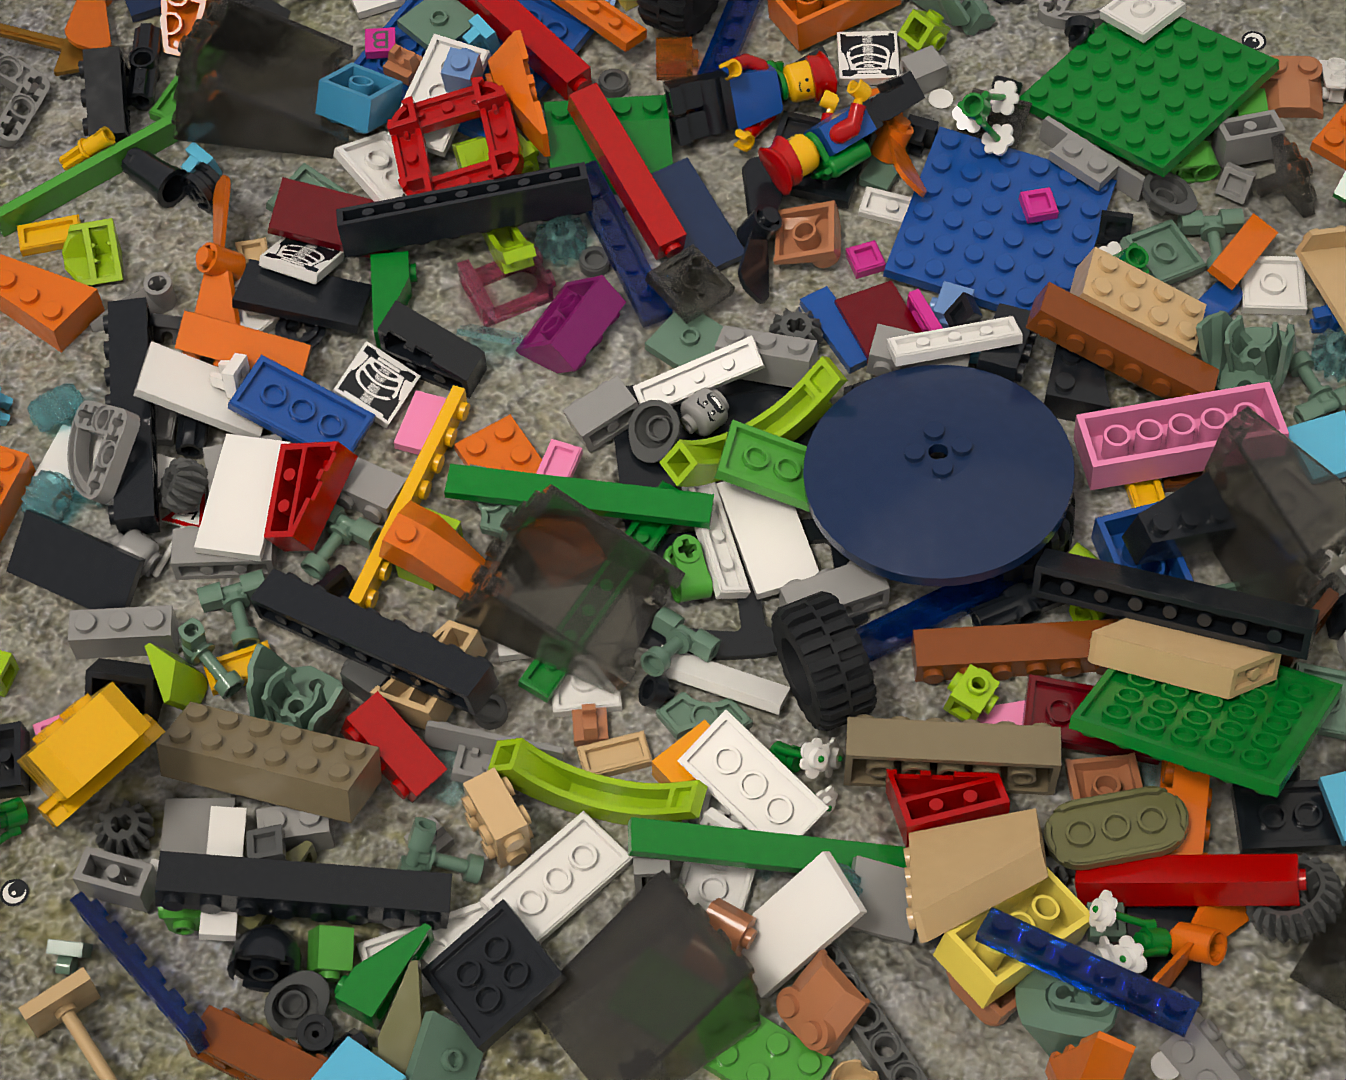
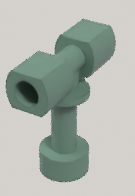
[1177,208,1245,277]
[1288,351,1346,424]
[301,504,381,580]
[197,569,266,651]
[640,606,722,677]
[178,617,245,699]
[397,817,484,884]

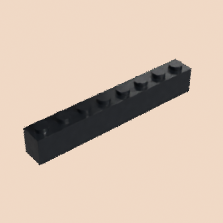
[336,162,594,258]
[103,297,160,535]
[1031,548,1320,660]
[250,569,499,716]
[155,851,452,931]

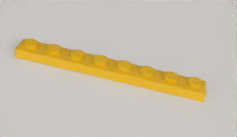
[348,385,470,609]

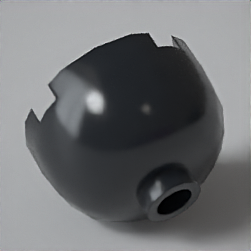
[227,924,302,992]

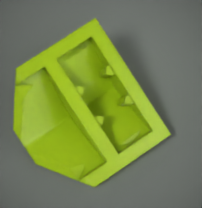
[62,218,124,286]
[144,643,208,711]

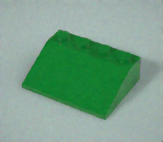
[543,94,673,196]

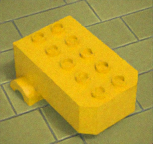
[16,681,166,828]

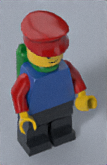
[663,51,838,152]
[758,70,925,196]

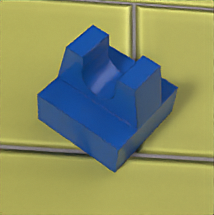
[1309,302,1344,341]

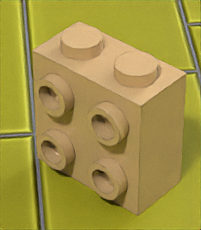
[461,767,534,869]

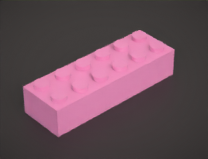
[1073,382,1289,491]

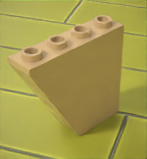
[1088,618,1282,700]
[903,808,1048,943]

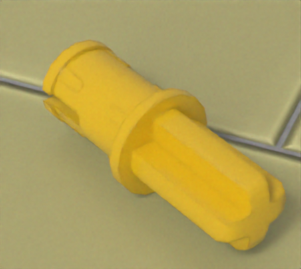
[59,126,116,170]

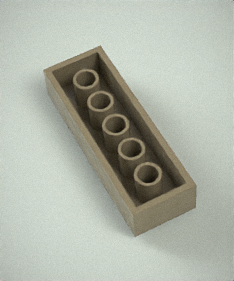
[156,702,382,823]
[843,714,1061,795]

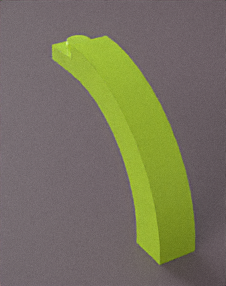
[452,136,537,274]
[659,356,848,487]
[487,738,708,825]

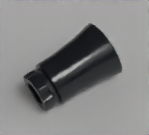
[121,147,187,208]

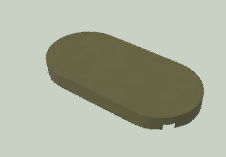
[1044,786,1189,870]

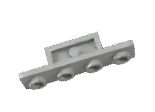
[1039,116,1145,201]
[424,720,564,794]
[1159,986,1260,1080]

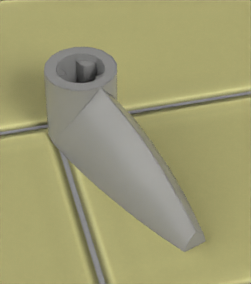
[90,272,177,332]

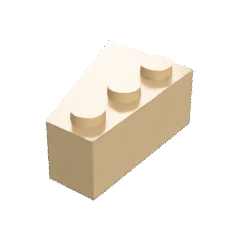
[370,620,487,729]

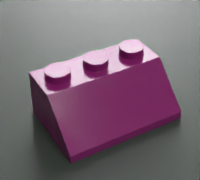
[516,275,626,374]

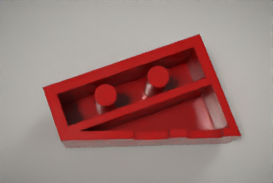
[264,441,358,552]
[340,691,448,803]
[886,769,1010,847]

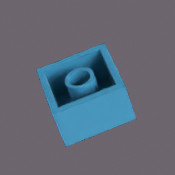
[315,62,403,133]

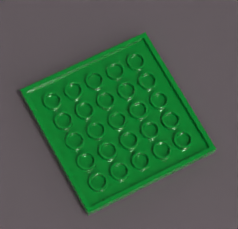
[1018,16,1279,178]
[1069,665,1343,798]

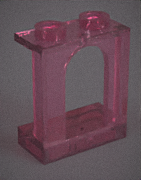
[457,237,556,328]

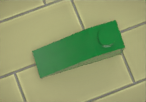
[370,251,418,350]
[334,923,435,1030]

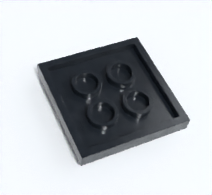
[772,110,872,209]
[421,899,568,1053]

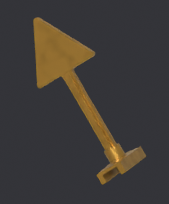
[0,23,83,76]

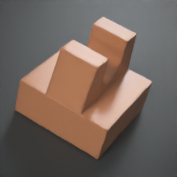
[383,43,423,86]
[572,703,609,747]

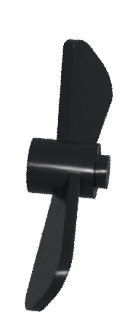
[736,156,783,304]

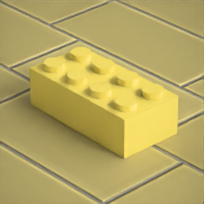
[933,867,1090,1009]

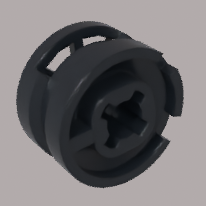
[180,162,220,212]

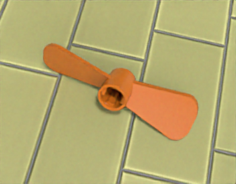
[65,0,113,49]
[853,88,927,197]
[195,175,246,325]
[1137,906,1249,1018]

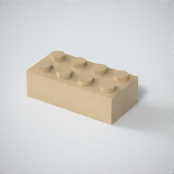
[1070,246,1207,355]

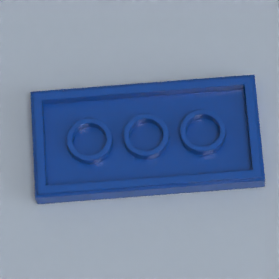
[228,354,376,453]

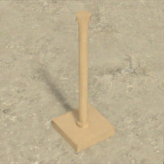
[18,967,118,1080]

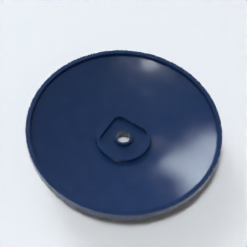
[803,365,1074,586]

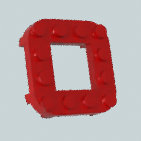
[387,77,524,196]

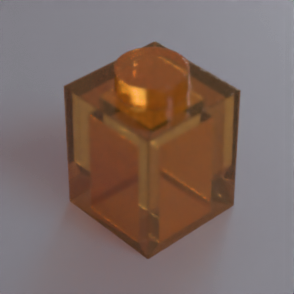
[656,37,699,80]

